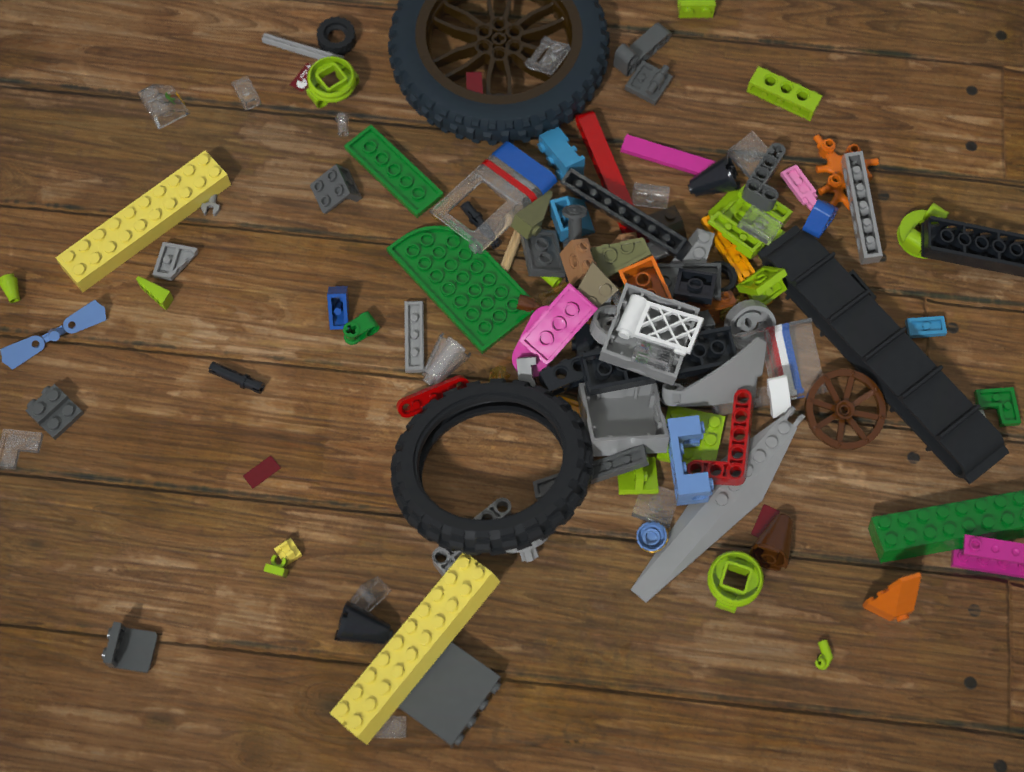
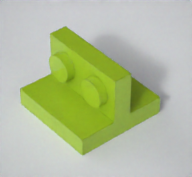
[736,266,787,305]
[617,457,659,495]

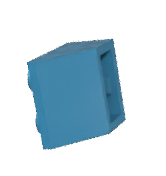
[549,196,595,242]

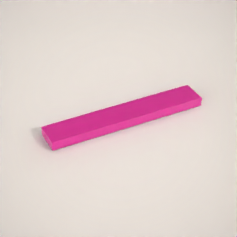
[620,134,716,175]

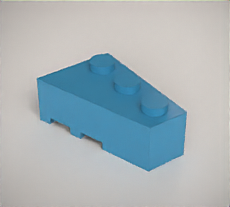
[537,127,585,181]

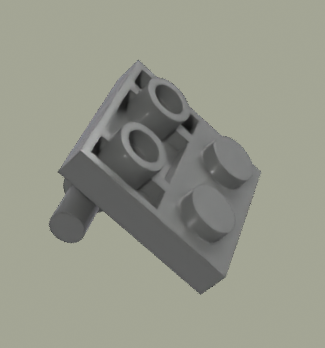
[625,61,673,105]

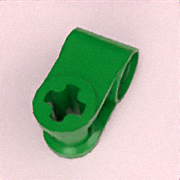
[343,311,380,345]

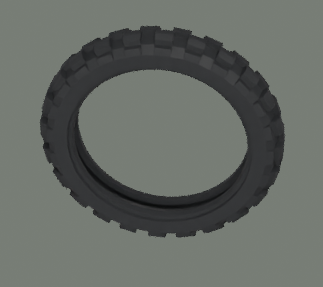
[390,378,594,556]

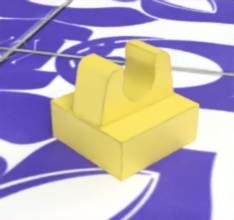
[274,538,302,567]

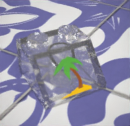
[138,84,190,130]

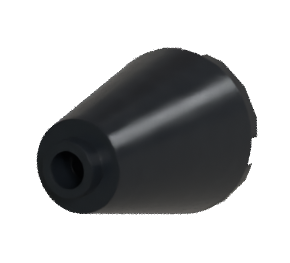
[688,155,741,197]
[334,601,393,645]

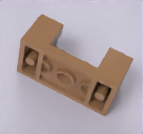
[559,232,638,287]

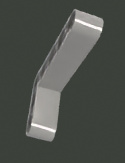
[432,498,511,576]

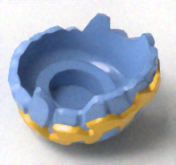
[636,521,669,553]

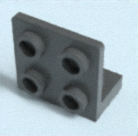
[310,164,362,214]

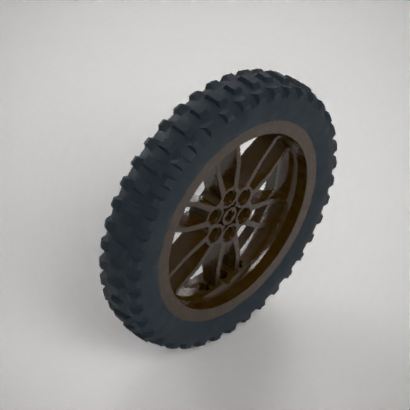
[388,0,610,145]

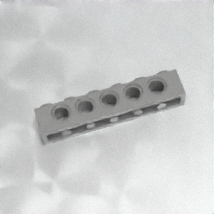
[841,151,883,265]

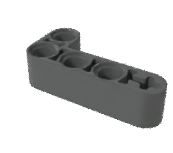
[613,22,672,77]
[742,143,786,211]

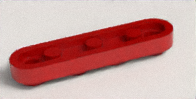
[396,375,469,418]

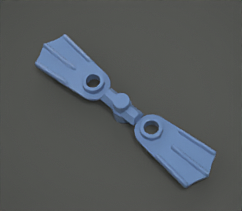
[0,300,106,370]

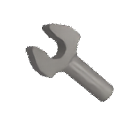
[201,194,220,216]

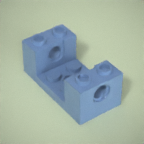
[667,415,714,506]

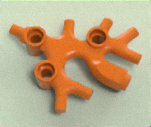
[813,134,879,211]

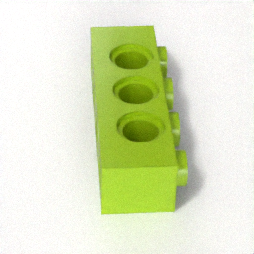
[747,66,822,121]

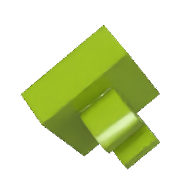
[264,555,289,578]

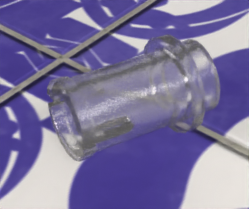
[335,113,349,137]

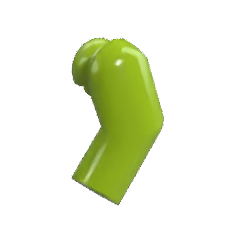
[815,640,833,670]

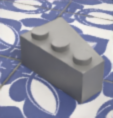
[671,228,715,263]

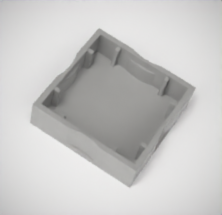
[599,283,700,386]
[577,383,670,457]

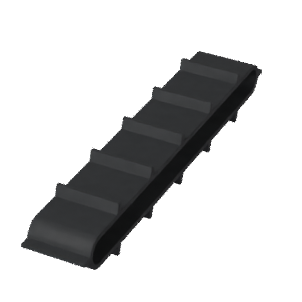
[757,225,1009,484]

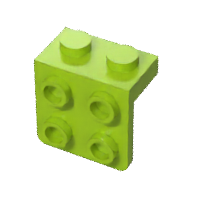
[677,0,716,18]

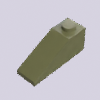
[511,190,553,240]

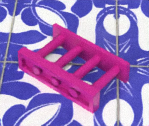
[951,534,1024,578]

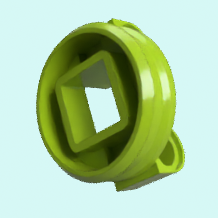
[306,56,359,108]
[897,203,949,259]
[707,551,764,613]

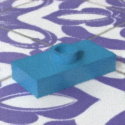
[905,316,947,338]

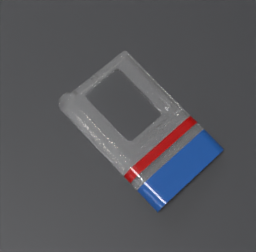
[429,141,558,254]

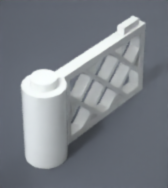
[616,294,704,356]

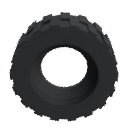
[317,16,356,56]

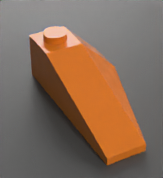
[862,572,921,622]

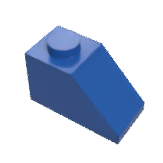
[327,286,349,330]

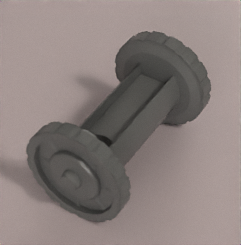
[562,204,587,248]

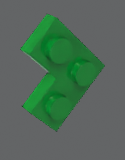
[974,387,1021,427]

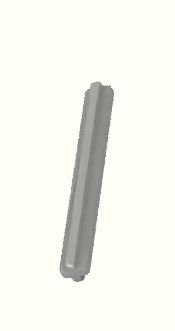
[262,33,344,60]

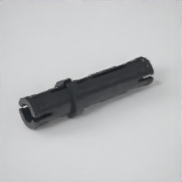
[460,201,502,249]
[208,361,265,394]

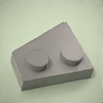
[153,242,199,281]

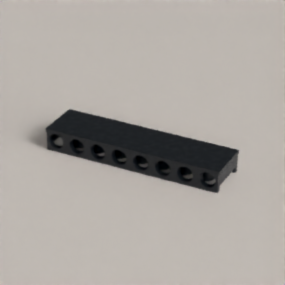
[921,216,1024,277]
[579,326,737,396]

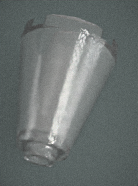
[422,332,472,386]

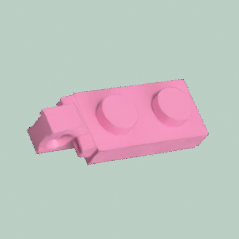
[780,165,817,211]

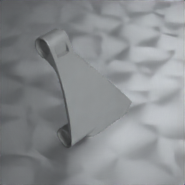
[661,337,767,407]

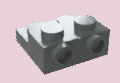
[25,384,84,440]

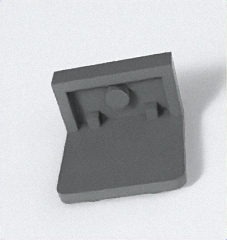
[102,622,158,673]

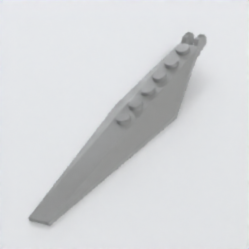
[631,406,806,603]

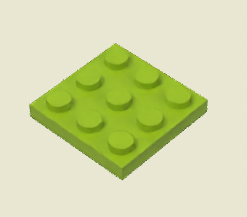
[656,406,726,472]

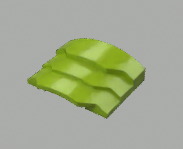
[708,184,793,259]

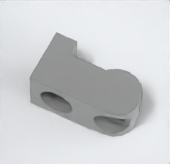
[516,356,537,387]

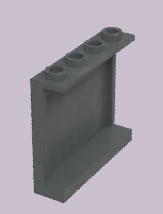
[397,642,501,749]

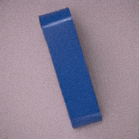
[802,199,839,239]

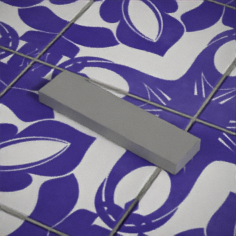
[404,301,424,373]

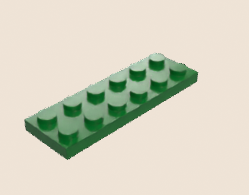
[344,125,444,218]

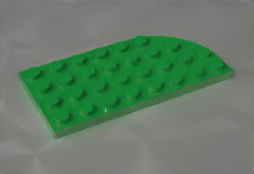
[386,226,534,354]

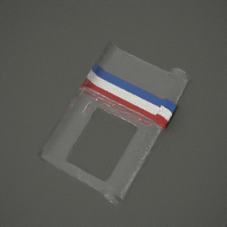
[707,318,828,415]

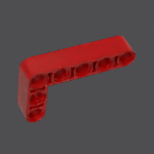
[687,389,753,486]

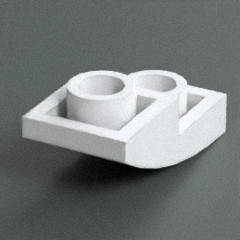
[767,375,791,418]

